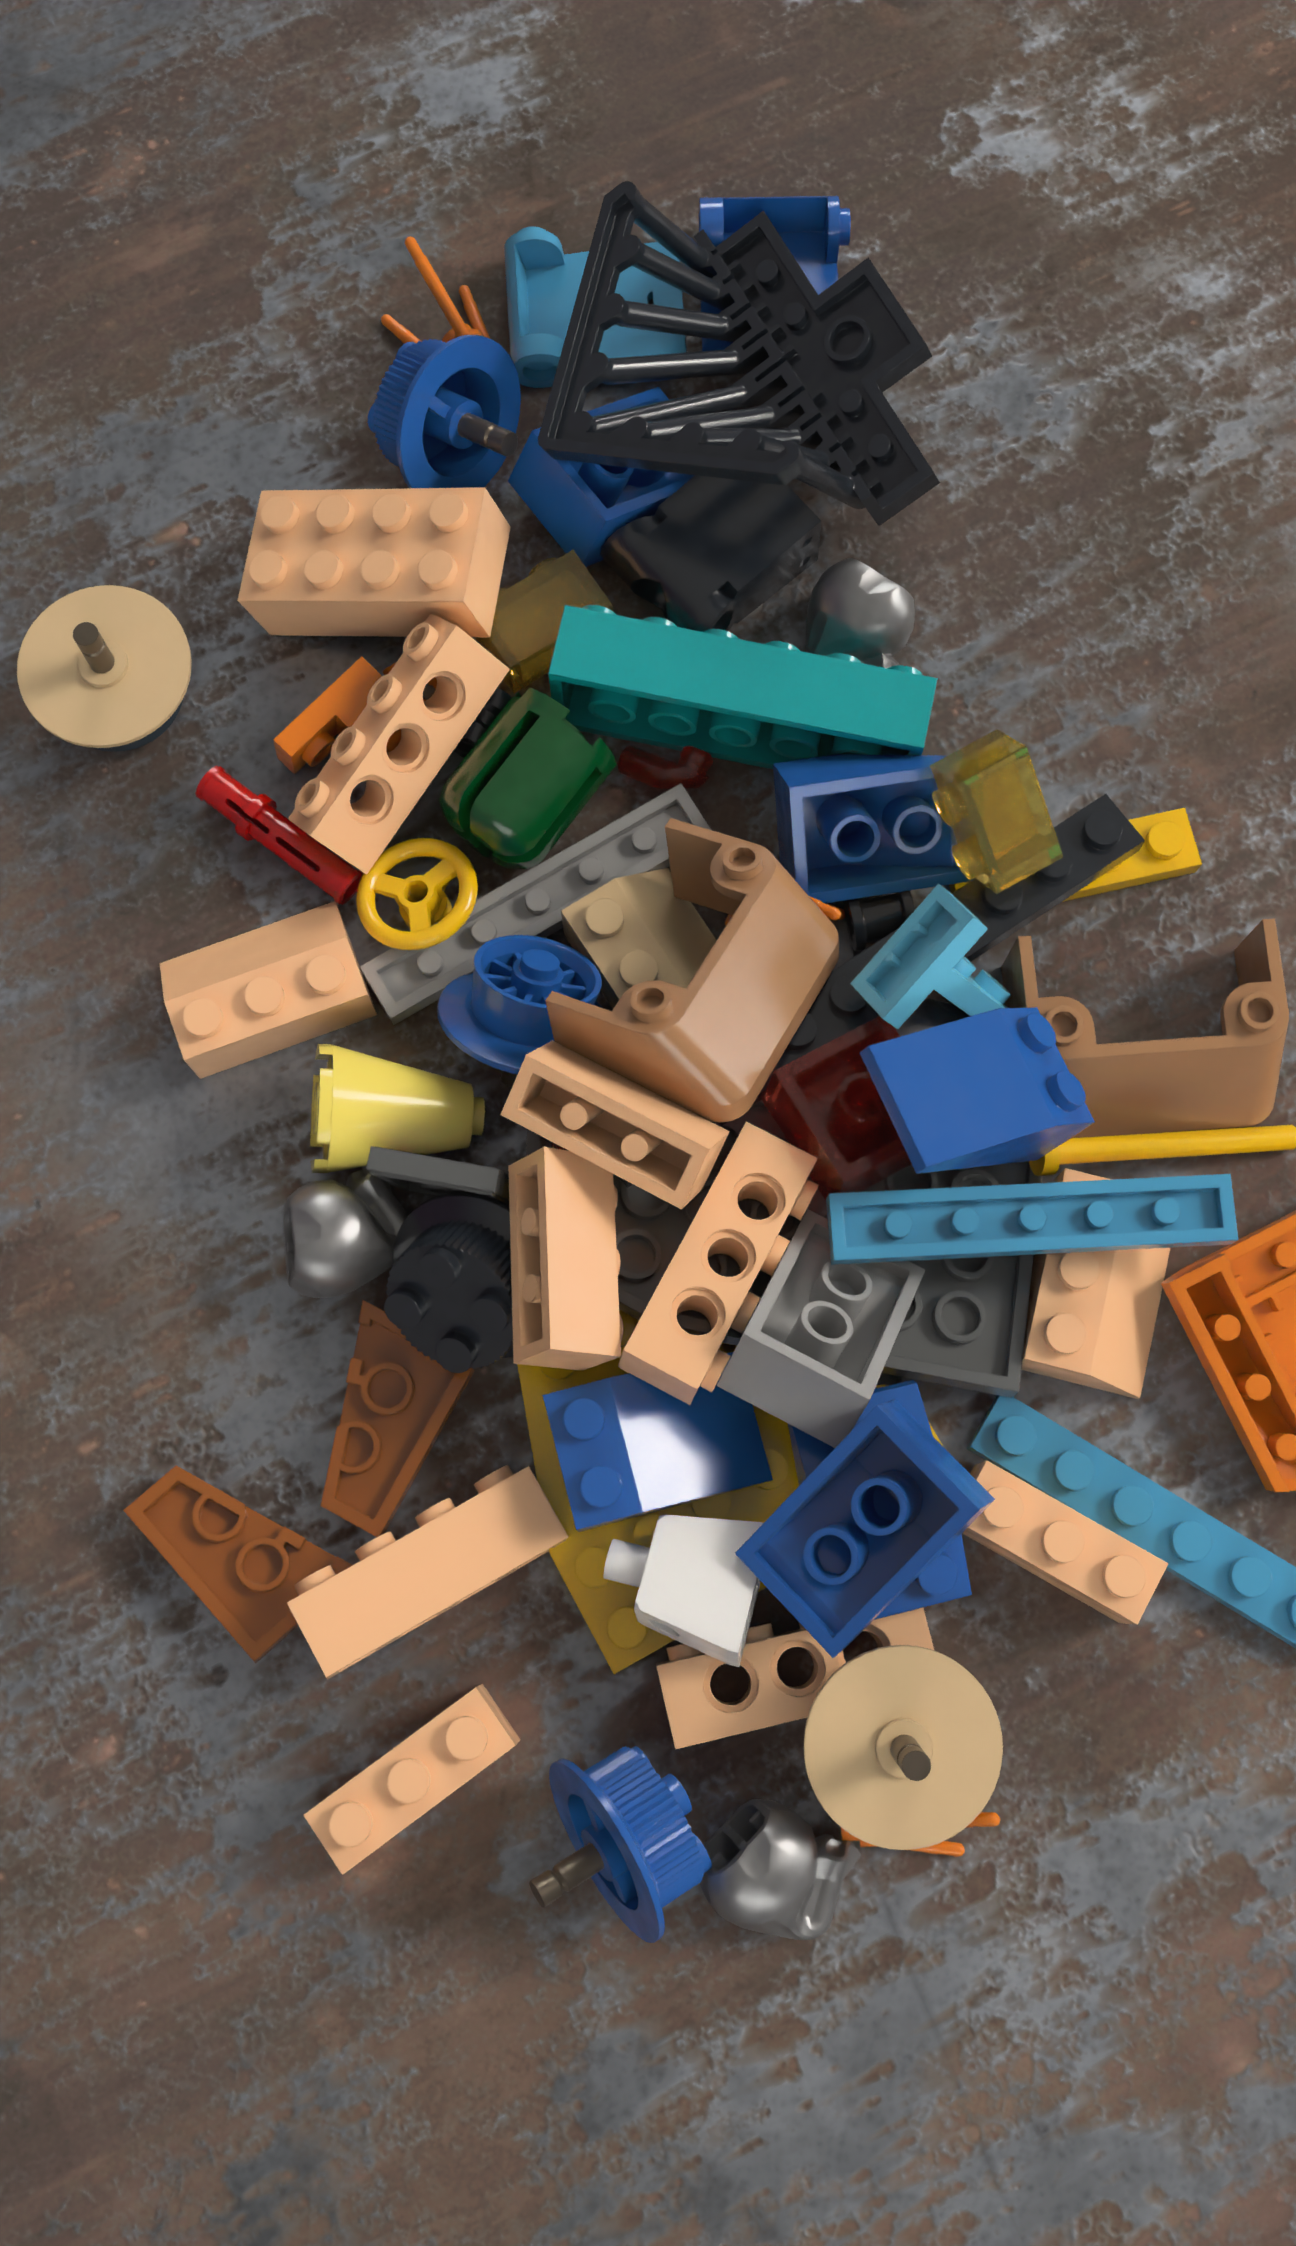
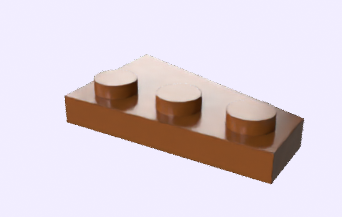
[321,1300,476,1537]
[123,1465,353,1663]

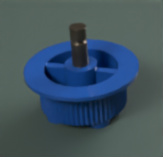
[368,335,521,488]
[529,1746,712,1943]

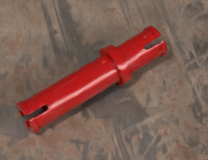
[195,766,364,905]

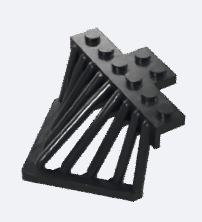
[538,181,940,526]

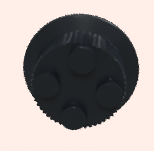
[384,1193,513,1373]

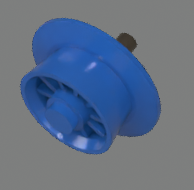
[437,935,602,1087]

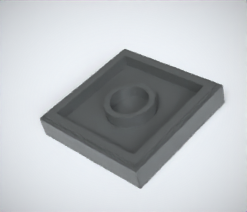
[366,1146,509,1207]

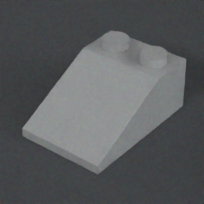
[717,1209,925,1448]

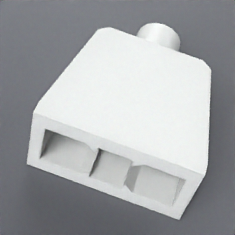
[603,1515,763,1667]

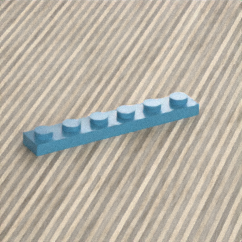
[826,1174,1239,1265]
[966,1395,1296,1649]

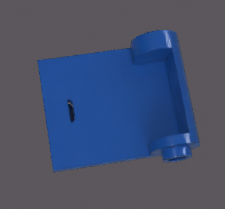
[699,196,851,351]

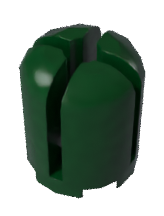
[439,688,617,870]

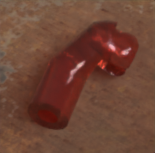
[618,745,713,789]

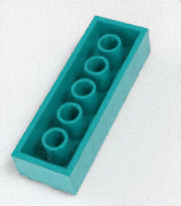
[548,605,938,769]

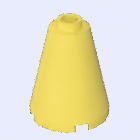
[310,1044,485,1173]

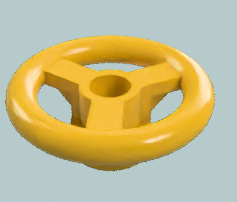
[356,838,478,950]

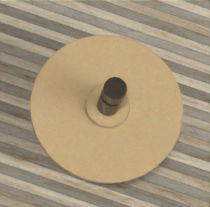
[17,585,192,752]
[803,1645,1003,1850]

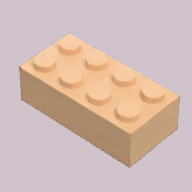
[237,487,511,638]

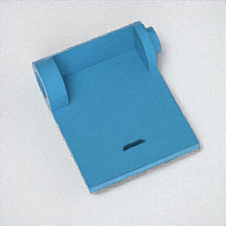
[504,226,687,388]

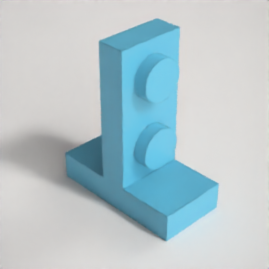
[850,883,1011,1029]

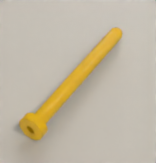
[1029,1125,1296,1176]

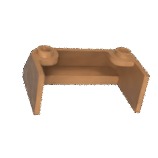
[545,818,839,1122]
[1001,918,1289,1138]

